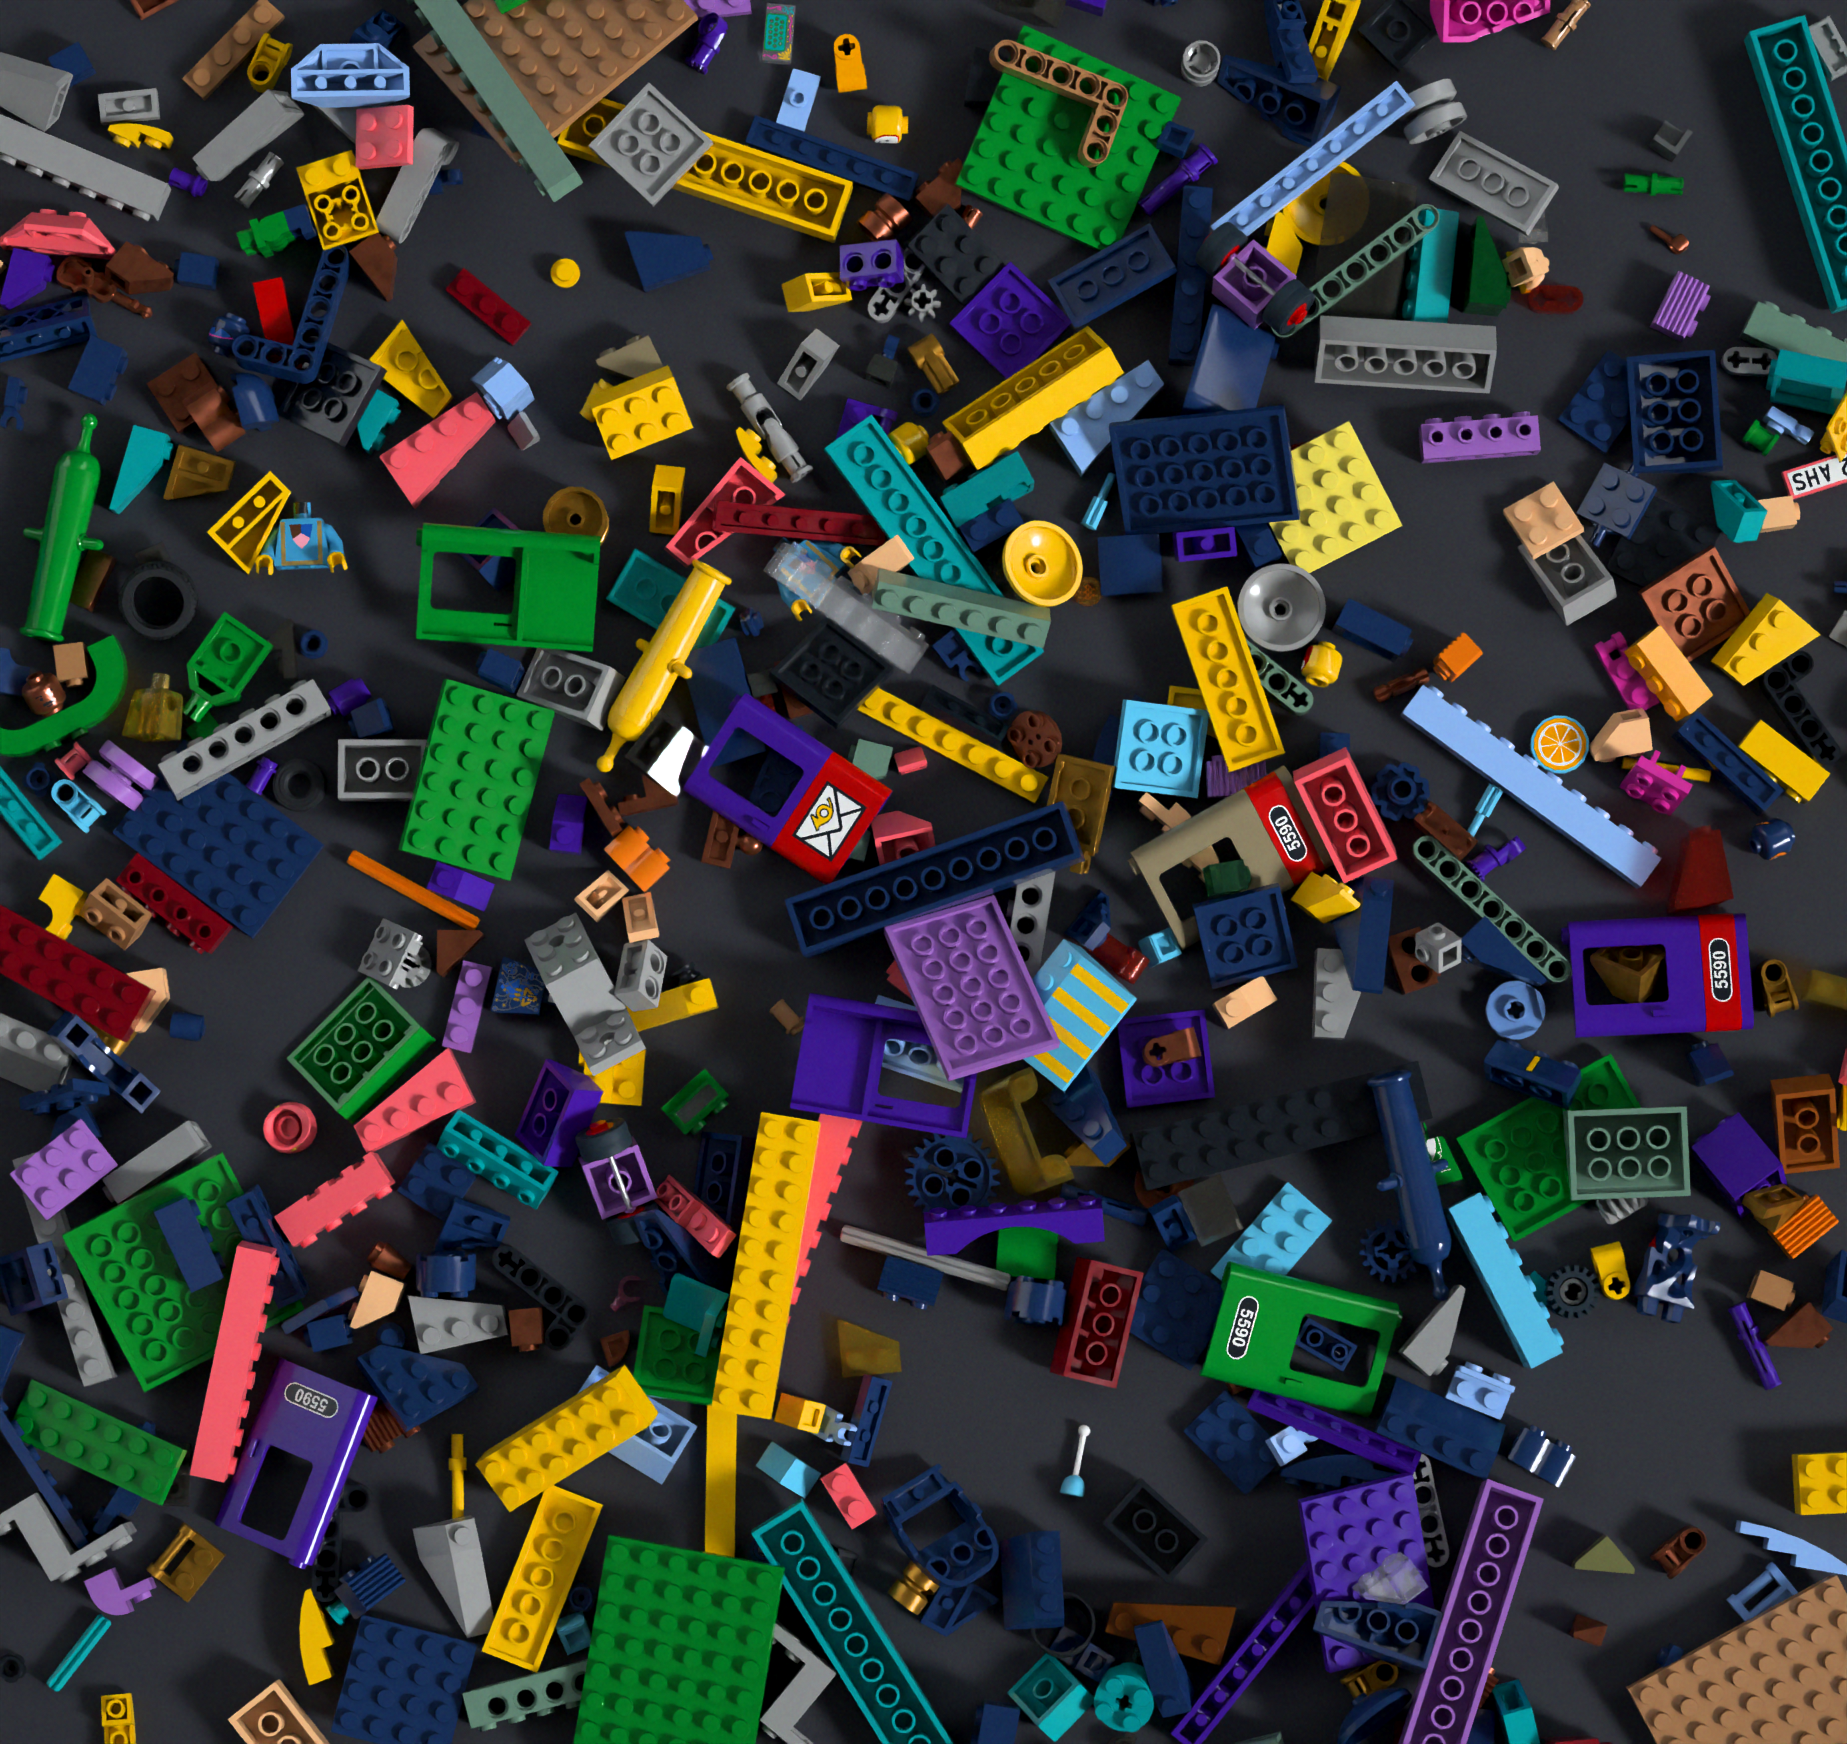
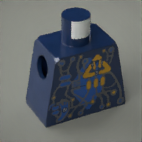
[491,956,556,1015]

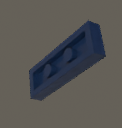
[840,1374,893,1467]

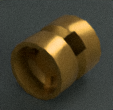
[887,1560,939,1615]

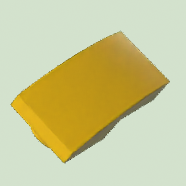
[108,123,174,150]
[736,427,777,483]
[101,1693,136,1744]

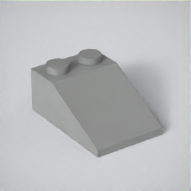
[1518,534,1617,626]
[516,648,626,731]
[1397,1285,1465,1376]

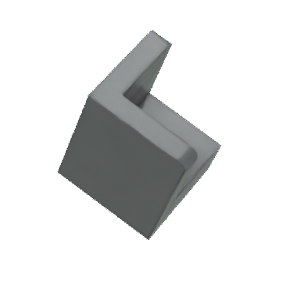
[1648,120,1692,162]

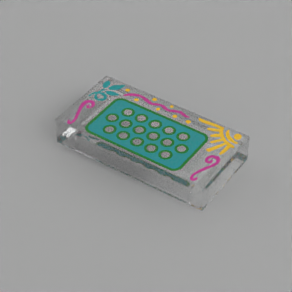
[762,3,796,65]

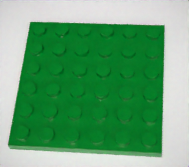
[954,25,1181,252]
[62,1152,304,1393]

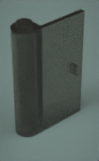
[1309,172,1418,320]

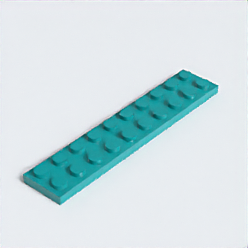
[823,414,1044,687]

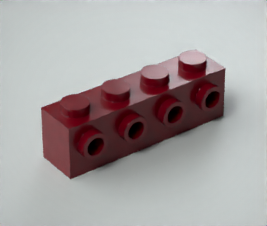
[115,853,233,955]

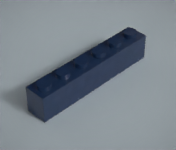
[1168,185,1213,367]

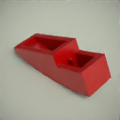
[253,277,302,369]

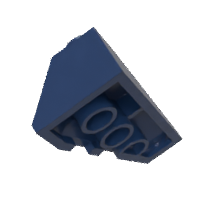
[1312,1601,1444,1674]

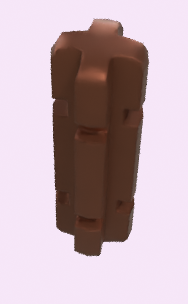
[1373,667,1430,703]

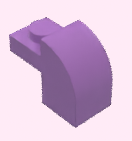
[84,1567,157,1615]

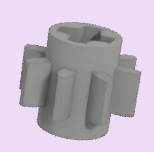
[904,284,941,322]

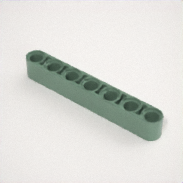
[1271,204,1439,339]
[1411,836,1571,984]

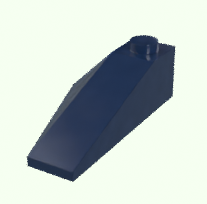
[1217,55,1341,148]
[1330,876,1394,994]
[634,1209,733,1297]

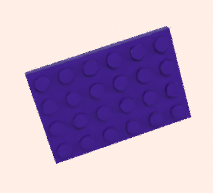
[1297,1472,1435,1673]

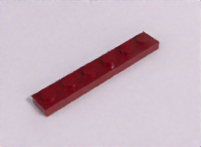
[712,500,885,546]

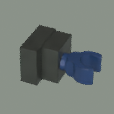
[865,335,900,389]

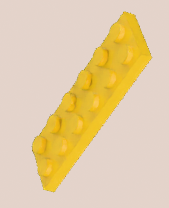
[1171,586,1285,773]
[482,1485,603,1673]

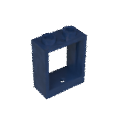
[1331,598,1414,663]
[0,1240,69,1316]

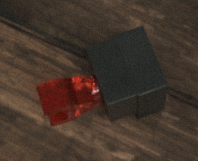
[747,668,778,712]

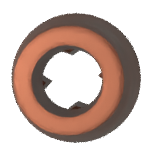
[366,1240,412,1280]

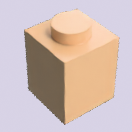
[1758,495,1800,533]

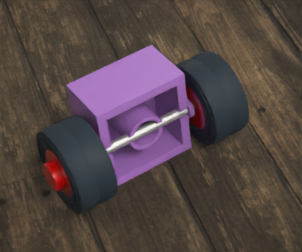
[1195,222,1315,334]
[575,1118,658,1245]

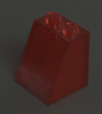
[1666,825,1734,914]

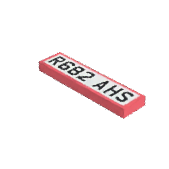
[1781,453,1847,500]

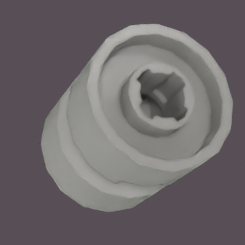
[1181,40,1220,87]

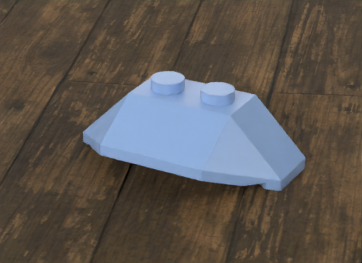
[291,43,410,108]

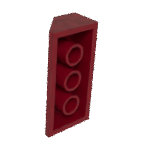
[1049,1257,1144,1389]

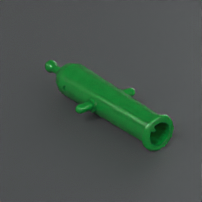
[19,413,104,643]

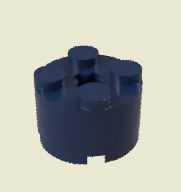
[416,1250,476,1298]
[1004,1276,1068,1328]

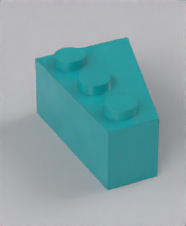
[940,451,1035,532]

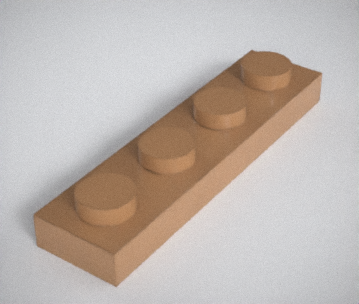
[182,0,285,101]

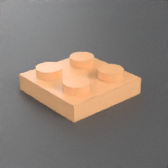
[1503,481,1584,560]

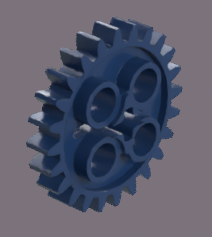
[904,1132,1000,1215]

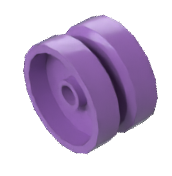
[82,739,160,811]

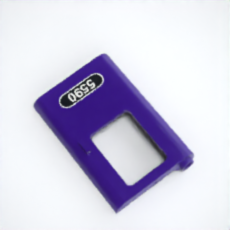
[214,1357,378,1569]

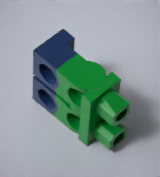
[236,204,320,258]

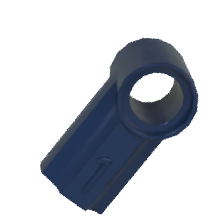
[170,1011,206,1042]

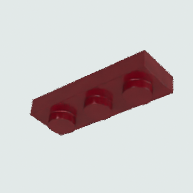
[445,268,532,346]

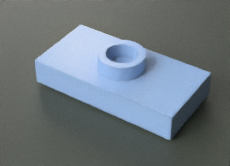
[776,68,821,132]

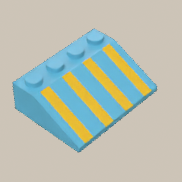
[1023,939,1137,1091]

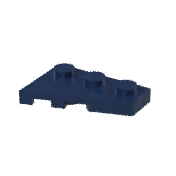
[19,1078,110,1116]

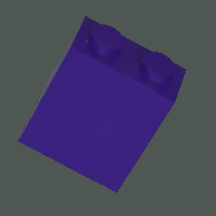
[1691,1112,1788,1220]

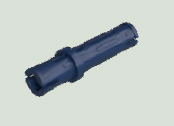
[1058,1183,1148,1227]

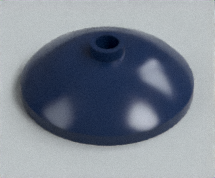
[1337,1687,1412,1744]

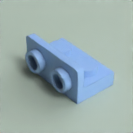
[1444,1362,1515,1420]

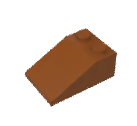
[1770,1073,1840,1174]

